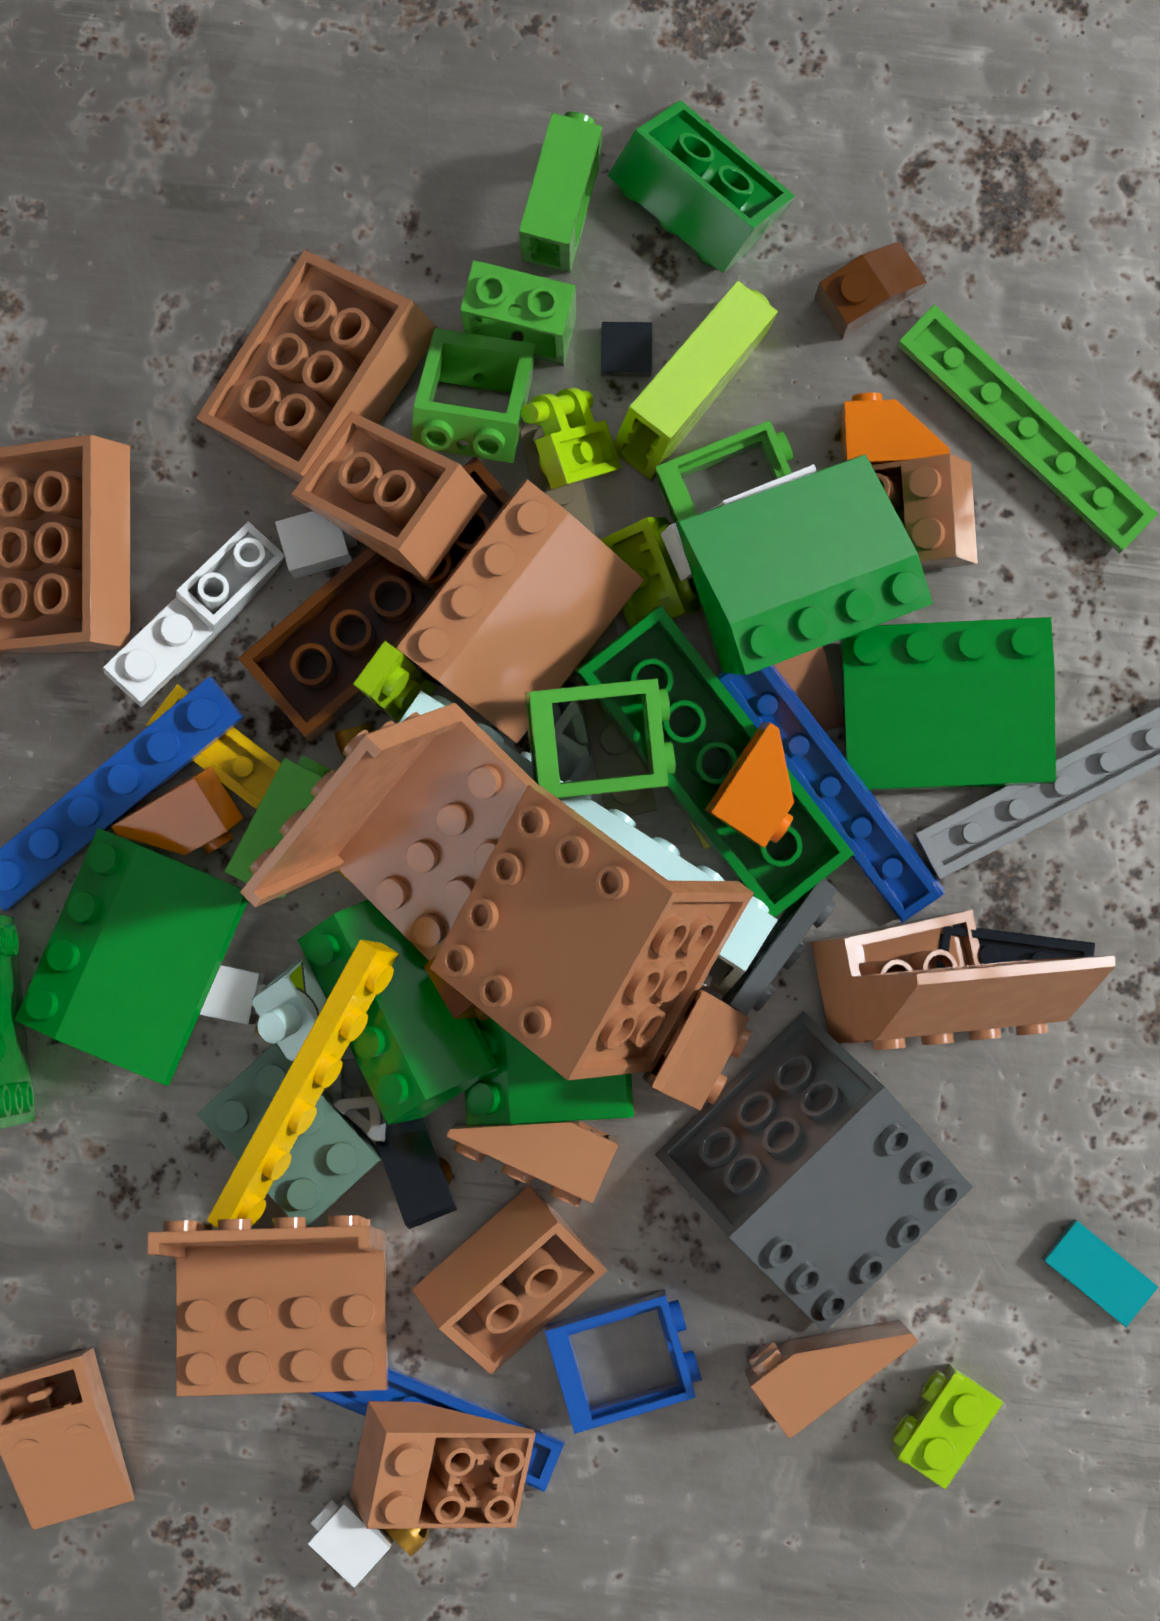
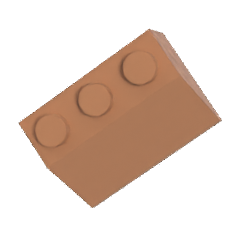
[412,1185,608,1375]

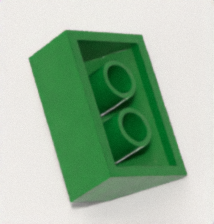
[607,100,795,273]

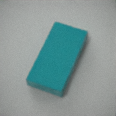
[1042,1219,1158,1328]

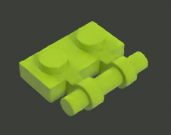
[521,387,622,490]

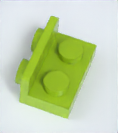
[600,517,701,627]
[891,1364,1004,1490]

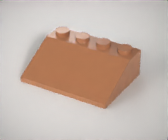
[196,250,438,483]
[0,434,130,654]
[393,479,644,743]
[848,955,1116,1050]

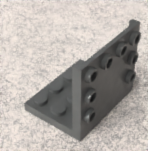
[655,1011,973,1332]

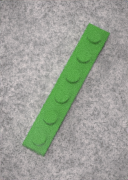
[897,304,1158,554]

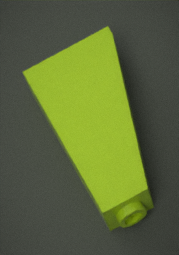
[614,281,778,481]

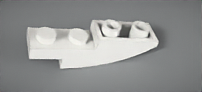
[103,521,285,707]

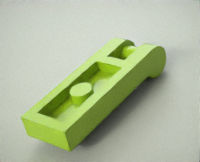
[354,641,437,723]

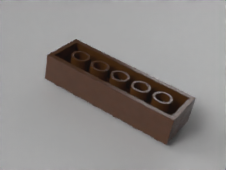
[238,457,510,743]

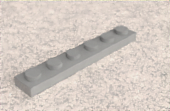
[914,707,1160,880]

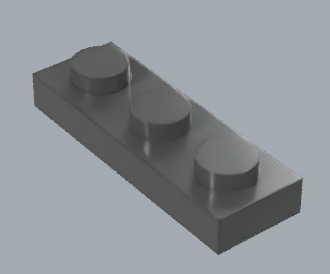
[721,879,838,1016]

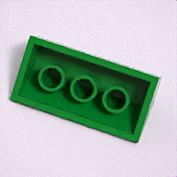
[298,899,498,1125]

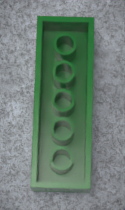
[573,606,854,917]

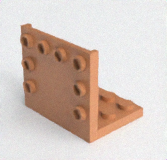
[240,703,538,961]
[430,785,754,1080]
[148,1215,388,1397]

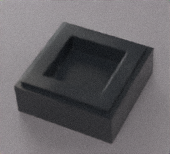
[601,322,652,377]

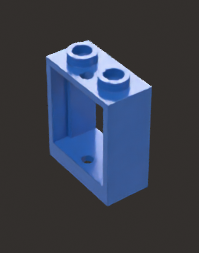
[545,1289,702,1434]

